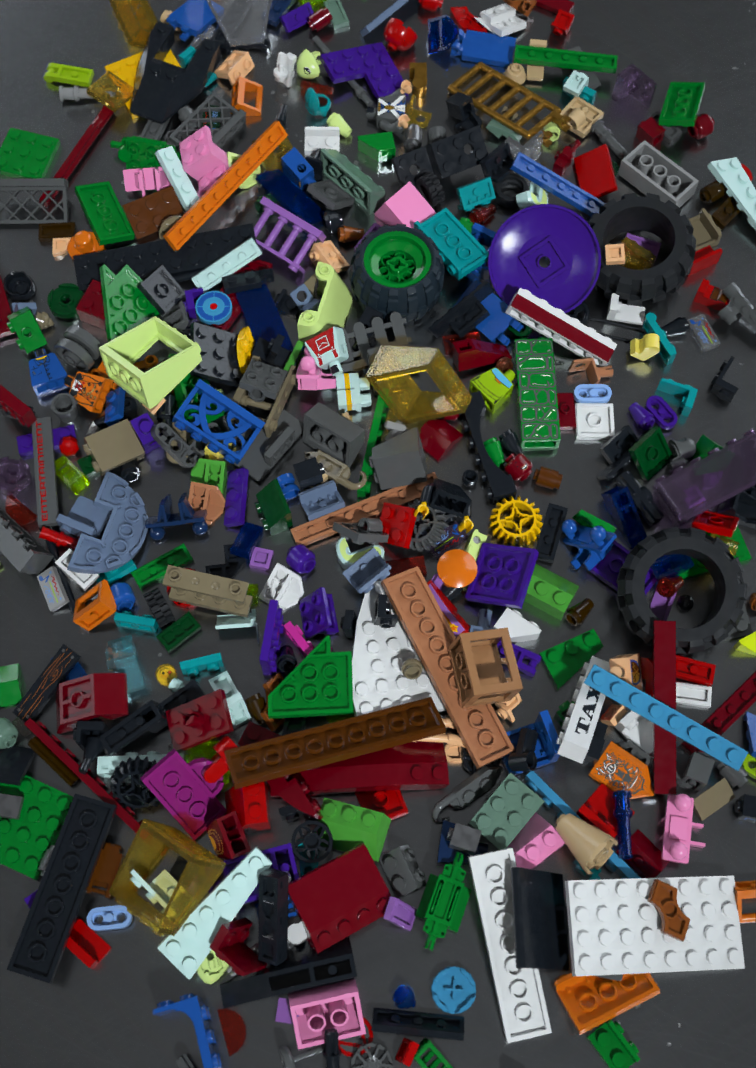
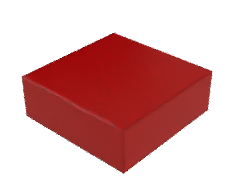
[395,1038,420,1067]

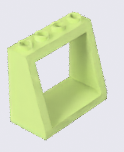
[99,316,202,409]

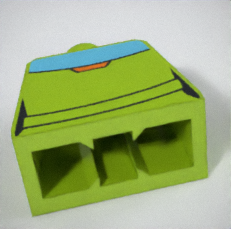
[469,367,516,414]

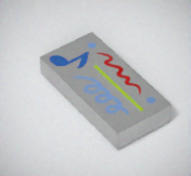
[37,566,70,612]

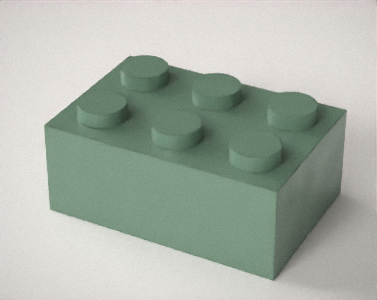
[469,772,545,850]

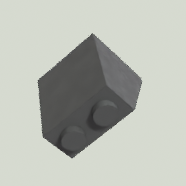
[369,427,427,490]

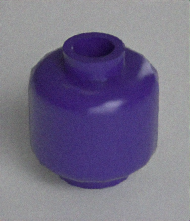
[286,544,316,574]

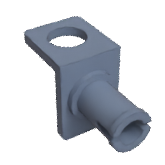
[290,284,321,312]
[469,609,493,632]

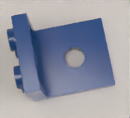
[502,710,560,776]

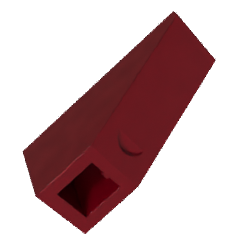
[452,339,512,371]

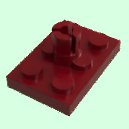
[165,689,234,753]

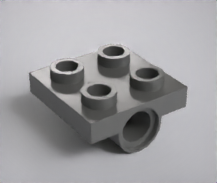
[239,359,288,402]
[332,518,389,545]

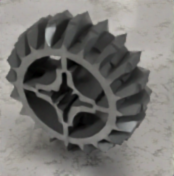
[408,499,449,552]

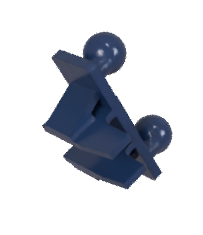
[145,493,208,541]

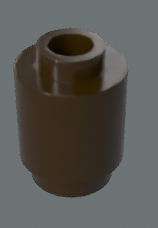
[699,180,727,204]

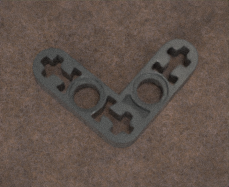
[151,422,221,468]

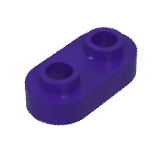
[645,395,678,430]

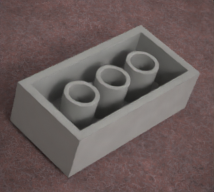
[618,140,699,208]

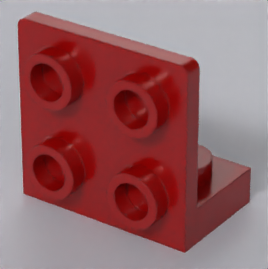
[576,784,635,838]

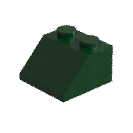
[254,478,293,536]

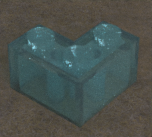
[105,635,145,694]

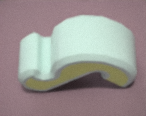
[516,182,550,210]
[336,537,385,570]

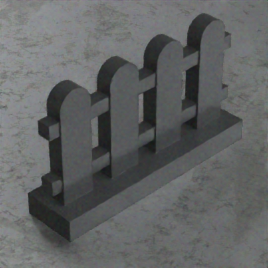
[339,312,415,374]

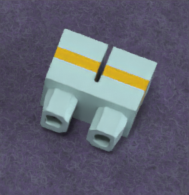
[335,373,372,415]

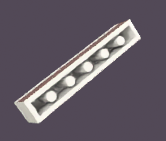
[505,288,617,367]

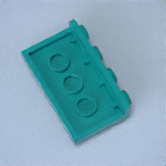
[414,208,489,280]

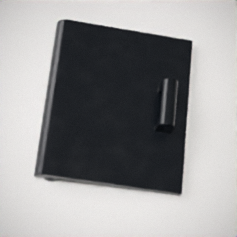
[511,867,569,971]

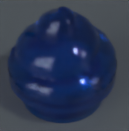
[392,985,416,1009]

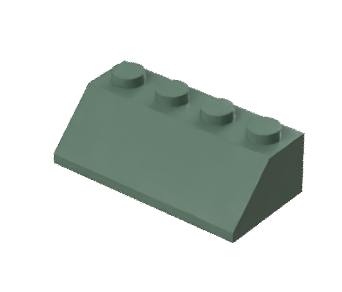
[320,148,385,215]

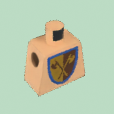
[609,653,643,691]

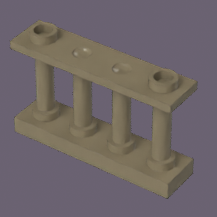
[225,355,298,438]
[162,565,253,618]

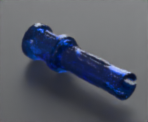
[612,790,633,859]

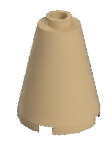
[555,813,618,875]

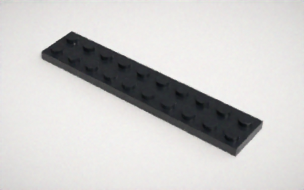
[73,223,260,293]

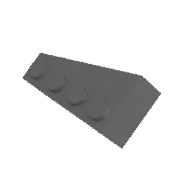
[0,507,54,575]

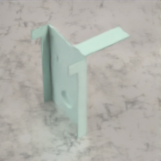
[215,609,259,644]

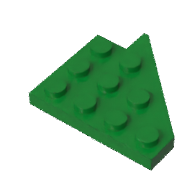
[100,264,159,342]
[268,635,354,719]

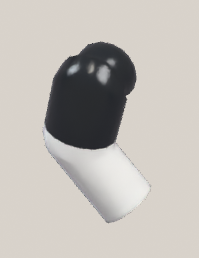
[86,415,109,436]

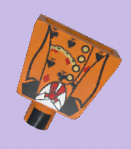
[64,371,114,414]

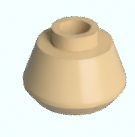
[503,63,526,85]

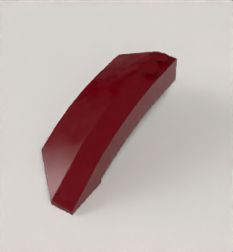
[270,741,449,797]

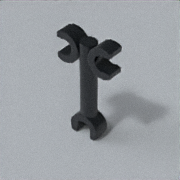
[226,33,270,55]

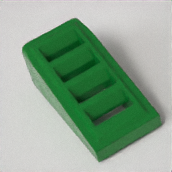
[572,509,617,533]
[414,1038,453,1068]

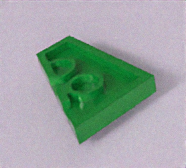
[539,629,603,691]

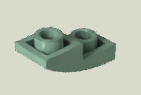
[486,118,523,145]

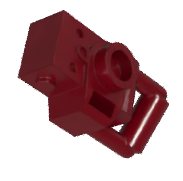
[553,140,581,176]

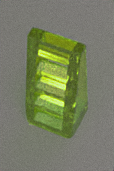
[55,455,90,495]

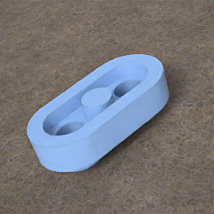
[573,384,612,403]
[87,905,133,931]

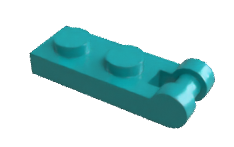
[642,312,677,365]

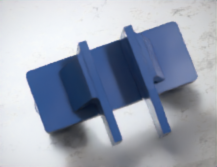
[561,519,617,571]

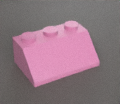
[288,979,366,1050]

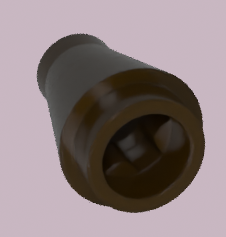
[565,598,594,626]
[245,693,266,726]

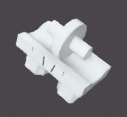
[273,52,297,88]

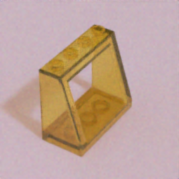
[365,345,472,424]
[109,818,227,937]

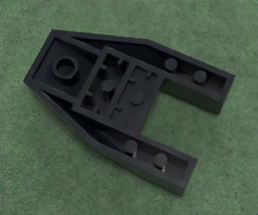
[130,21,221,124]

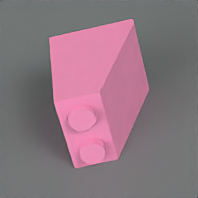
[374,181,437,228]

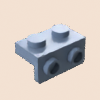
[298,480,346,521]

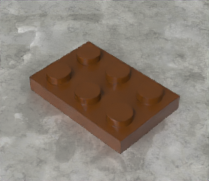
[122,186,184,240]

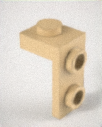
[526,39,547,81]

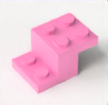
[179,125,229,196]

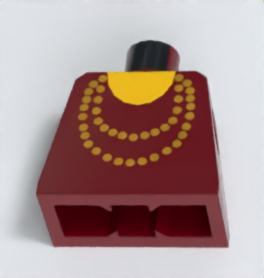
[206,811,251,860]

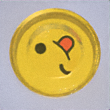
[155,664,177,686]

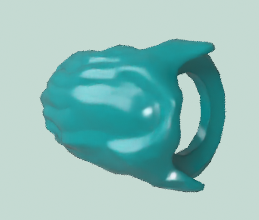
[305,87,331,117]

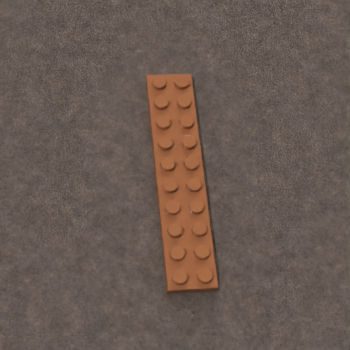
[381,566,515,769]

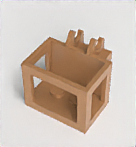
[448,627,523,708]

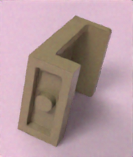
[689,208,722,251]
[82,419,145,476]

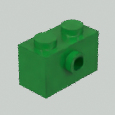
[6,307,48,354]

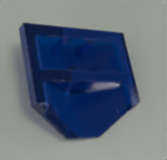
[428,14,459,54]
[650,554,694,581]

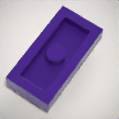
[279,2,314,33]

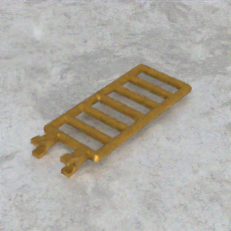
[447,62,571,148]

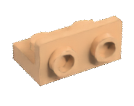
[214,50,255,86]
[308,240,350,273]

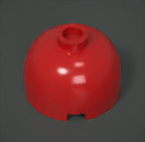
[383,18,418,52]

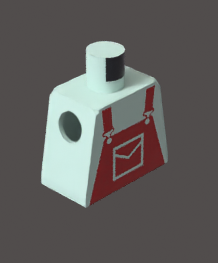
[304,326,349,376]

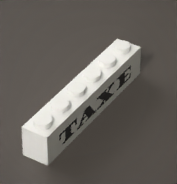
[556,656,610,764]

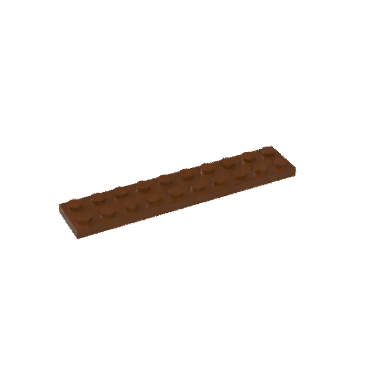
[224,697,446,789]

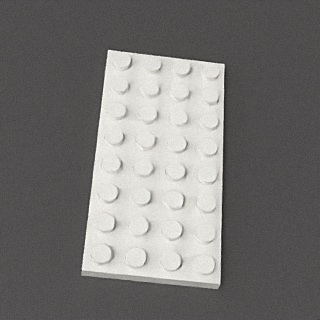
[565,876,745,976]

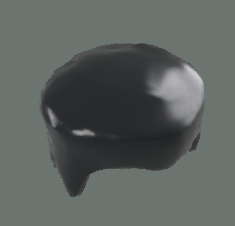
[3,271,36,302]

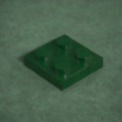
[629,426,673,481]

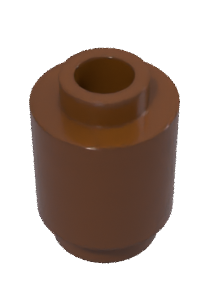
[533,466,563,490]

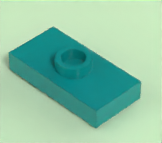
[96,559,137,585]

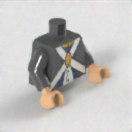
[367,80,412,133]

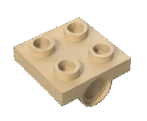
[560,96,604,139]

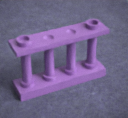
[254,196,326,274]

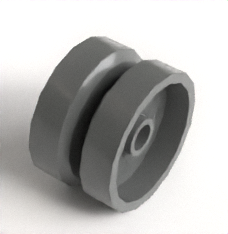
[54,325,102,373]

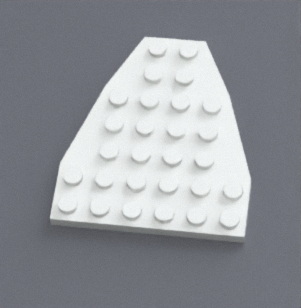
[352,580,447,717]

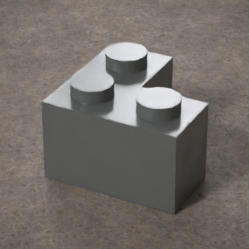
[676,748,715,793]

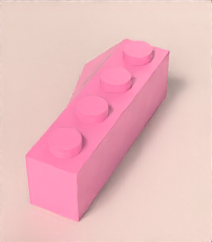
[507,813,565,869]

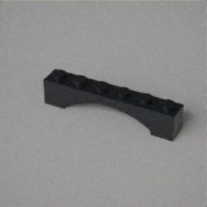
[457,391,517,505]

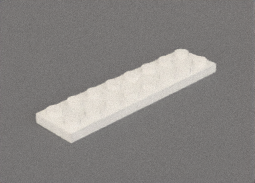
[468,848,552,1043]

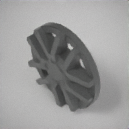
[350,1042,394,1068]

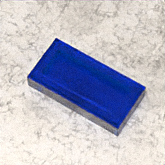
[230,522,263,559]

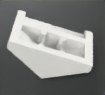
[258,563,304,610]

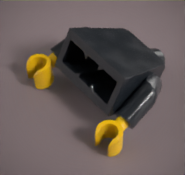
[414,478,474,533]

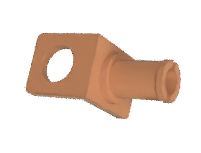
[568,358,614,384]

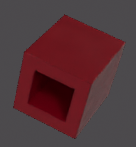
[635,117,666,147]

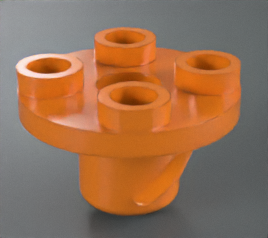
[68,230,105,260]

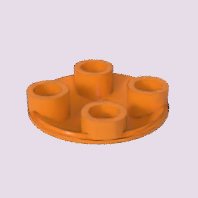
[437,549,477,588]

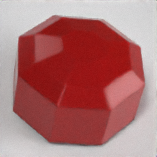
[59,436,79,456]

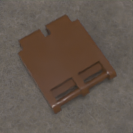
[86,842,124,899]

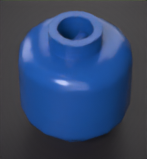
[110,582,136,613]

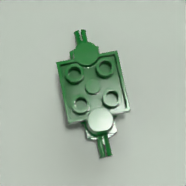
[110,136,182,169]
[415,852,472,951]

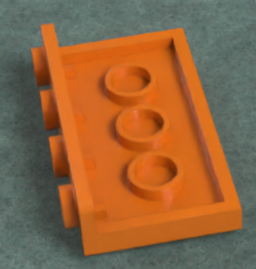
[554,973,660,1035]

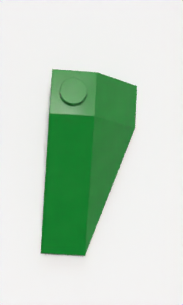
[168,354,226,427]

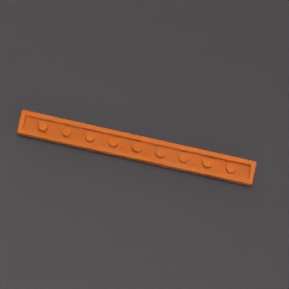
[163,121,288,251]

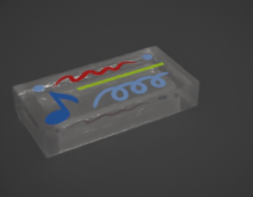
[687,314,721,353]

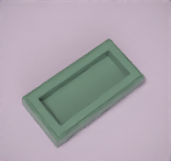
[323,0,349,30]

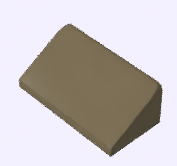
[693,778,735,821]

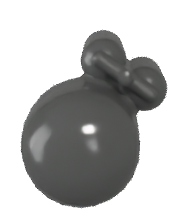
[666,437,696,473]

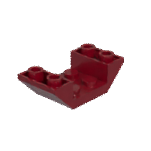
[56,673,128,734]

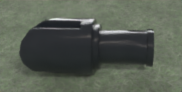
[157,395,176,438]

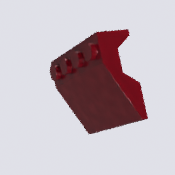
[288,843,391,953]

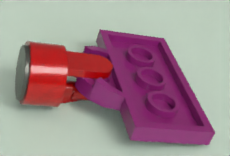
[140,735,240,841]

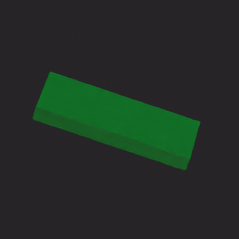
[131,543,194,591]

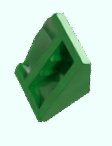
[0,663,23,708]

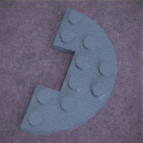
[67,471,148,574]

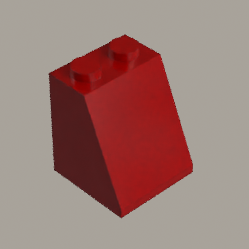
[225,781,272,834]

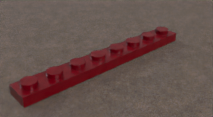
[24,718,152,843]

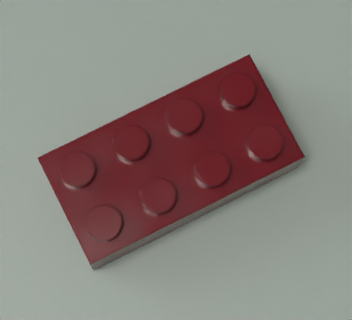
[0,384,37,428]

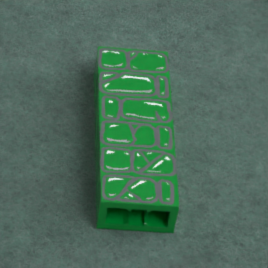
[513,337,561,449]

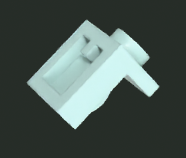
[563,70,589,97]

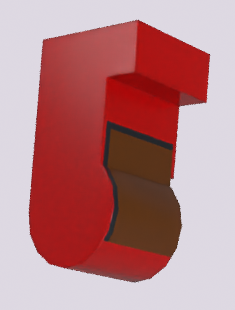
[693,279,730,311]

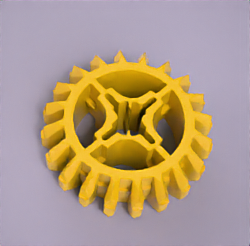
[489,496,543,547]

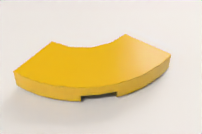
[237,326,255,374]

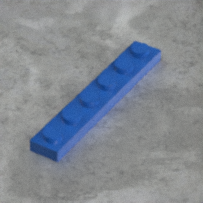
[510,152,606,216]

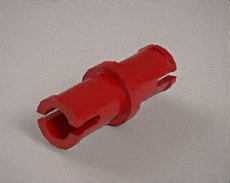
[39,526,79,550]

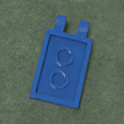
[166,0,225,41]
[450,28,516,68]
[452,278,524,347]

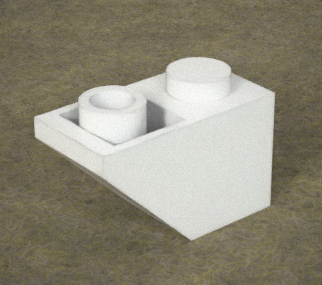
[493,607,542,643]

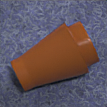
[337,225,364,244]

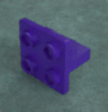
[299,587,339,639]

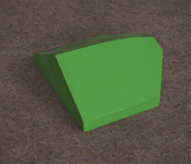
[190,458,227,495]

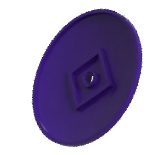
[488,204,601,314]

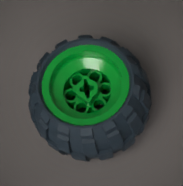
[349,224,445,325]

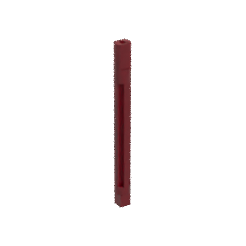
[39,103,115,207]

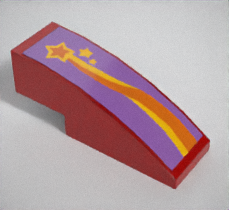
[427,579,470,637]

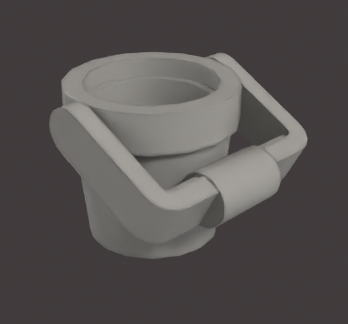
[384,420,409,441]

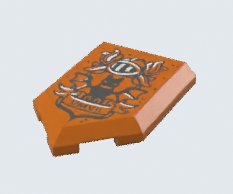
[588,740,654,800]

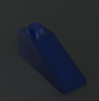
[601,486,647,549]

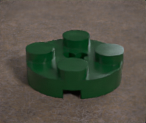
[47,283,84,319]

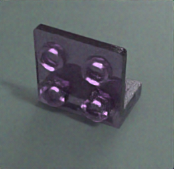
[612,64,657,109]

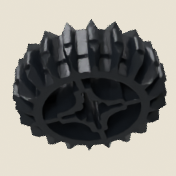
[110,755,160,812]

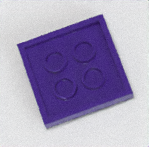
[465,543,539,609]
[259,600,285,679]

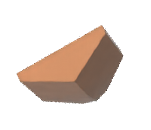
[188,481,226,525]

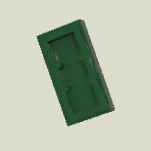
[156,611,202,653]

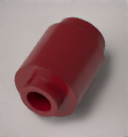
[307,7,333,32]

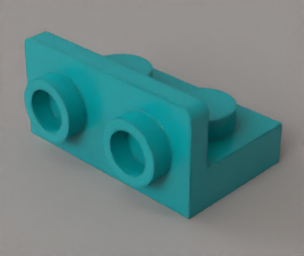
[456,177,496,212]

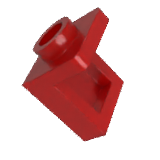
[551,9,575,36]

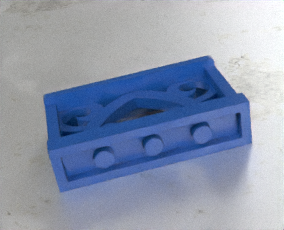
[172,379,265,465]

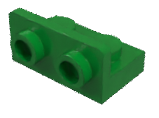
[586,1019,641,1068]

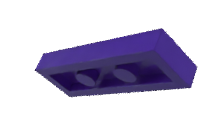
[16,424,78,457]
[224,468,249,528]

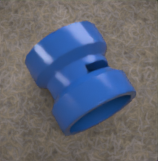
[277,473,300,500]

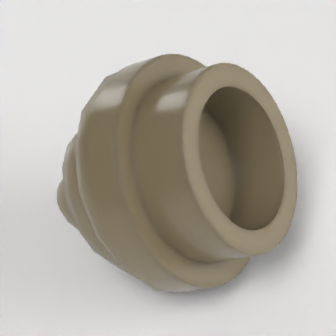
[35,311,54,330]
[401,658,423,679]

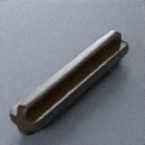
[28,736,79,786]

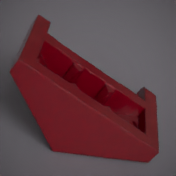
[420,419,463,462]

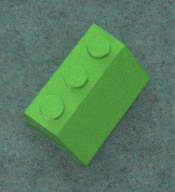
[524,564,579,620]
[317,797,391,862]

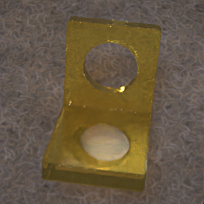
[405,95,431,128]

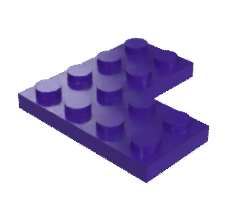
[320,42,409,101]

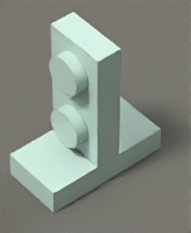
[208,671,252,729]

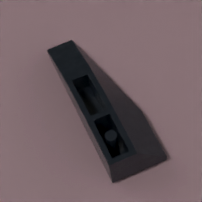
[220,936,357,1009]

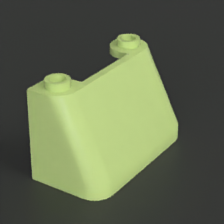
[297,262,353,346]

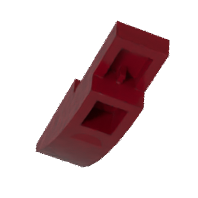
[267,774,323,820]

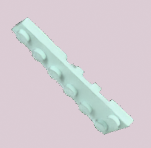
[707,157,756,232]
[157,847,272,980]

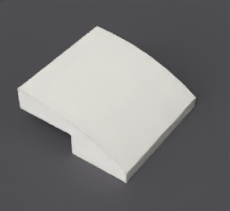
[480,3,526,37]

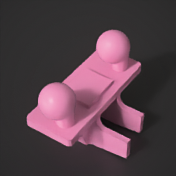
[123,166,172,197]
[296,346,336,390]
[659,794,706,864]

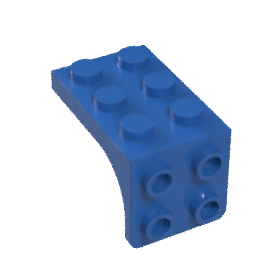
[152,993,222,1068]

